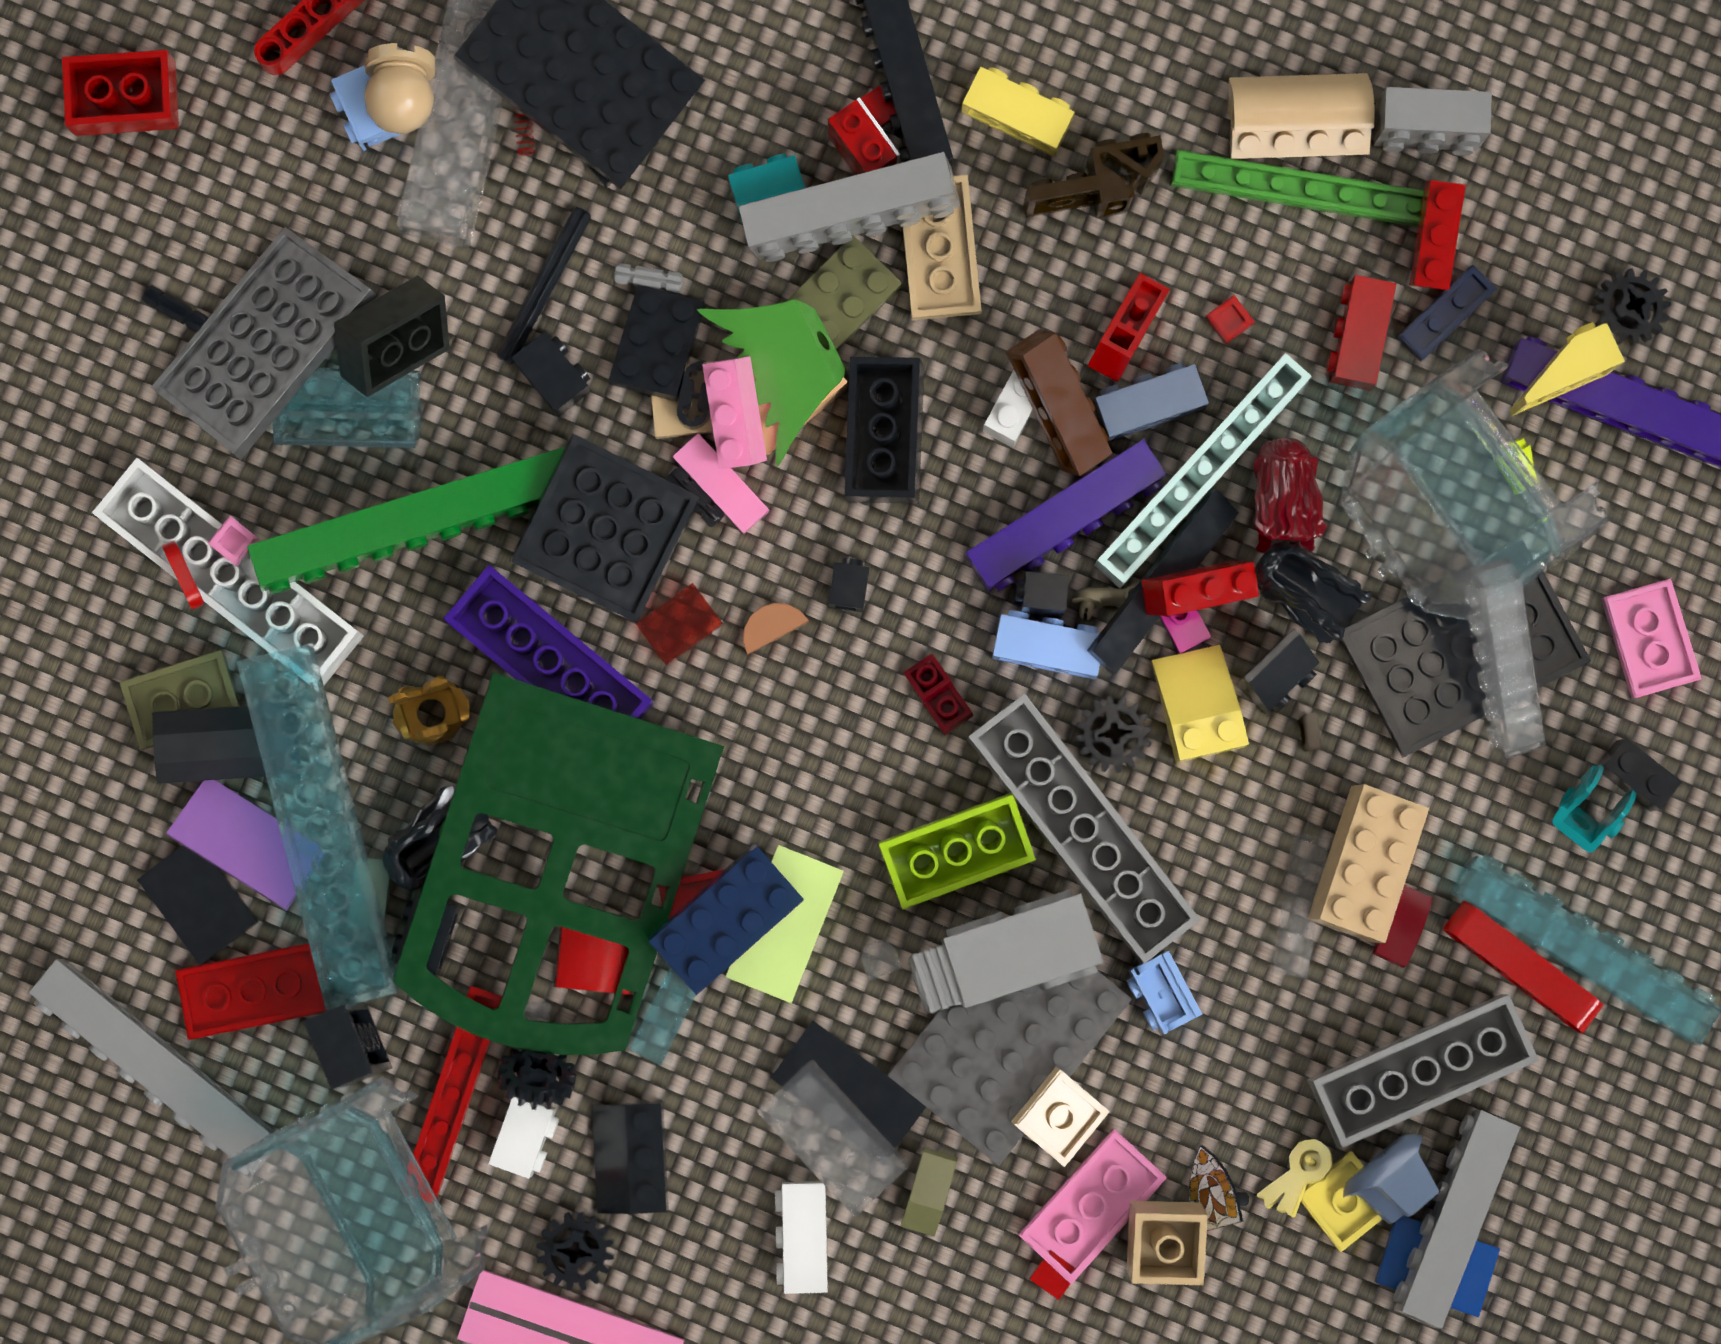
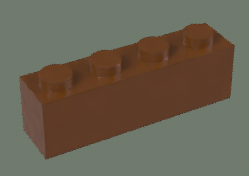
[1006,330,1113,476]

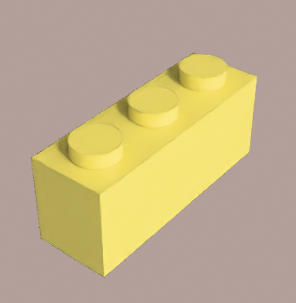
[961,67,1075,157]

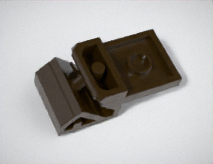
[1023,133,1164,219]

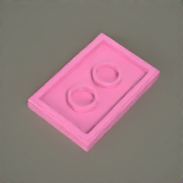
[1601,579,1702,699]

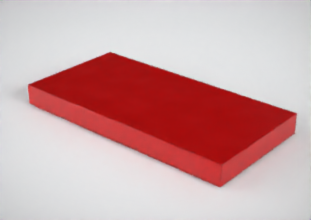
[175,942,330,1040]

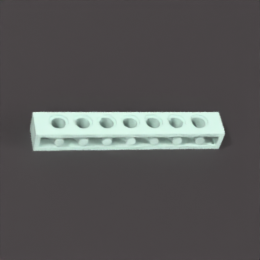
[1094,353,1312,588]

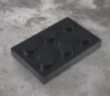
[609,285,705,402]

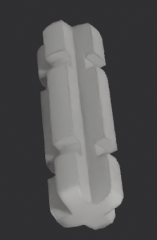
[614,263,683,293]

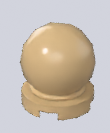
[364,43,435,134]

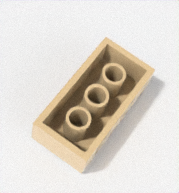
[1307,784,1429,943]

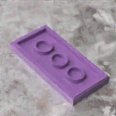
[166,780,327,911]

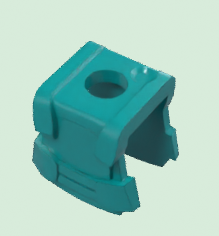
[1552,764,1636,852]

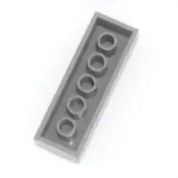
[739,152,961,262]
[1307,994,1539,1148]

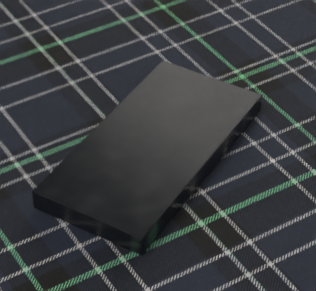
[770,1020,926,1164]

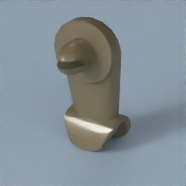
[1072,584,1137,620]

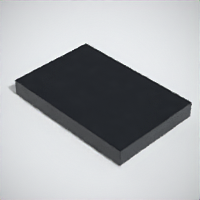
[137,846,259,965]

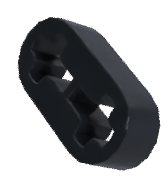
[677,362,710,429]

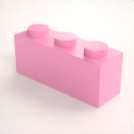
[702,356,767,469]

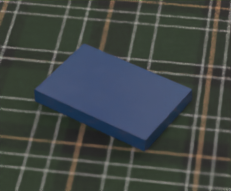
[1375,1216,1500,1317]

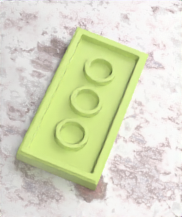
[726,845,844,1003]

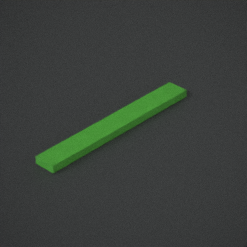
[1171,150,1424,227]

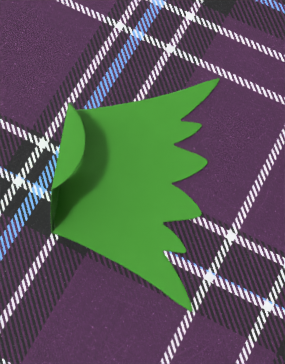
[697,299,845,467]

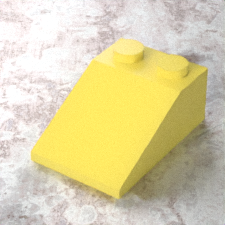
[1509,322,1625,416]
[1151,645,1249,763]

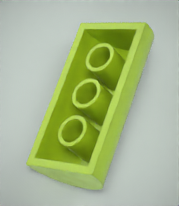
[878,793,1036,909]

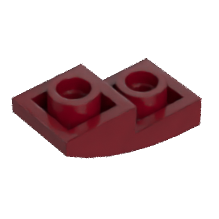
[903,653,973,736]
[1372,885,1433,968]

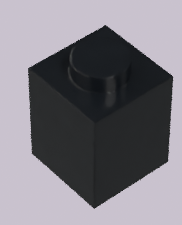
[828,558,870,613]

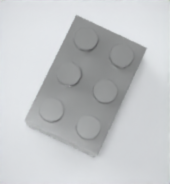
[1373,87,1492,155]

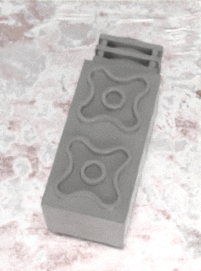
[908,889,1104,1013]

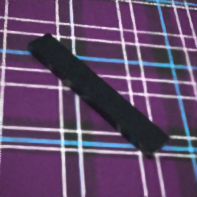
[1087,490,1239,674]

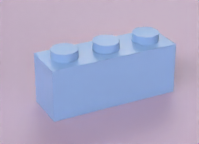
[992,610,1100,680]

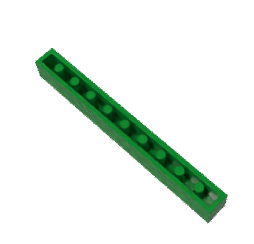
[247,440,588,594]

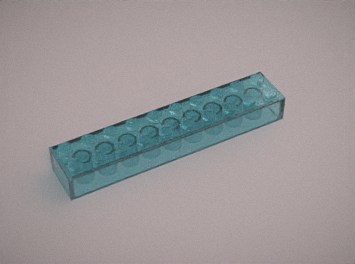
[237,642,400,1011]

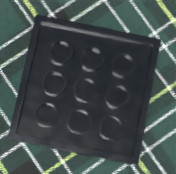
[509,433,699,623]

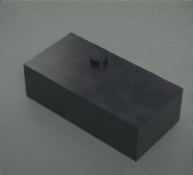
[844,357,925,504]
[303,1002,393,1090]

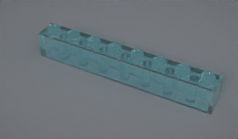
[1450,854,1721,1045]

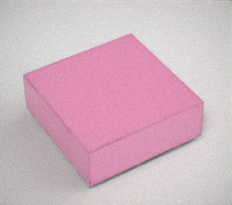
[208,516,260,566]

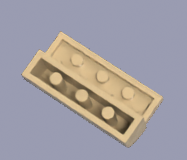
[1228,73,1374,159]

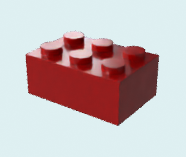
[62,50,179,136]

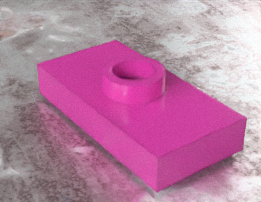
[1160,610,1211,654]

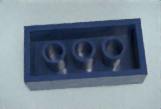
[648,843,804,995]

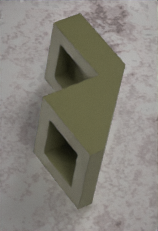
[901,1147,958,1237]

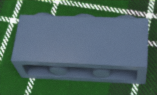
[1093,362,1209,442]

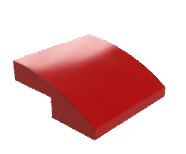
[554,926,630,995]

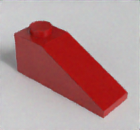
[1087,273,1170,383]

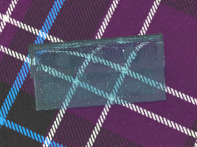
[273,368,422,448]

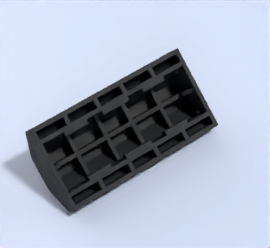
[152,703,301,784]

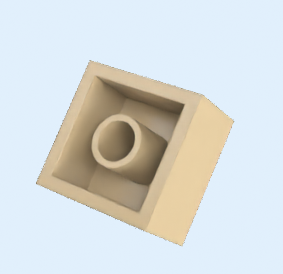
[1126,1201,1208,1285]

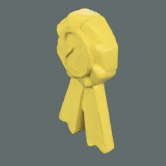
[1256,1139,1334,1218]

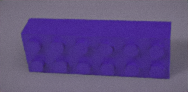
[443,565,655,720]

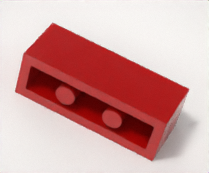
[1409,180,1466,290]
[1326,275,1397,391]
[1141,561,1259,617]

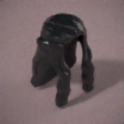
[1256,541,1372,643]
[382,786,498,891]

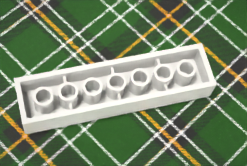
[92,458,364,691]

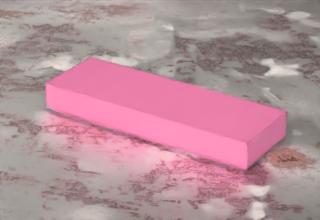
[672,433,769,534]

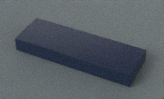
[1396,264,1497,362]

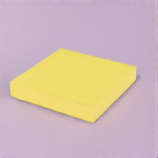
[1301,1151,1382,1252]

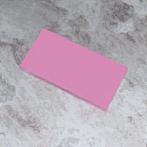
[1018,1129,1167,1284]

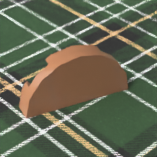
[743,603,809,655]

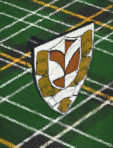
[1189,1145,1249,1231]

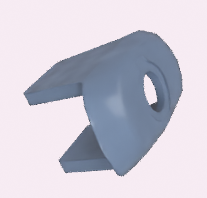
[1343,1134,1439,1224]

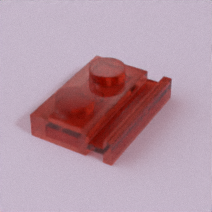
[636,583,723,666]

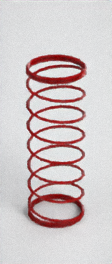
[513,107,535,155]

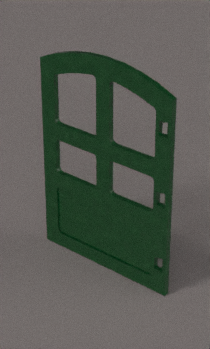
[392,672,724,1055]

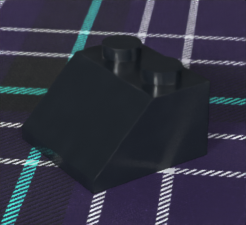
[1235,628,1319,714]

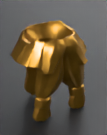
[388,676,470,746]

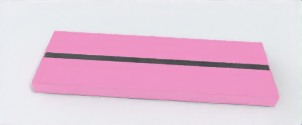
[457,1269,685,1344]

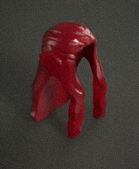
[1253,437,1327,554]

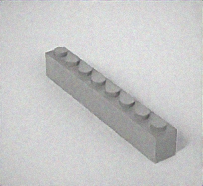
[29,959,284,1173]

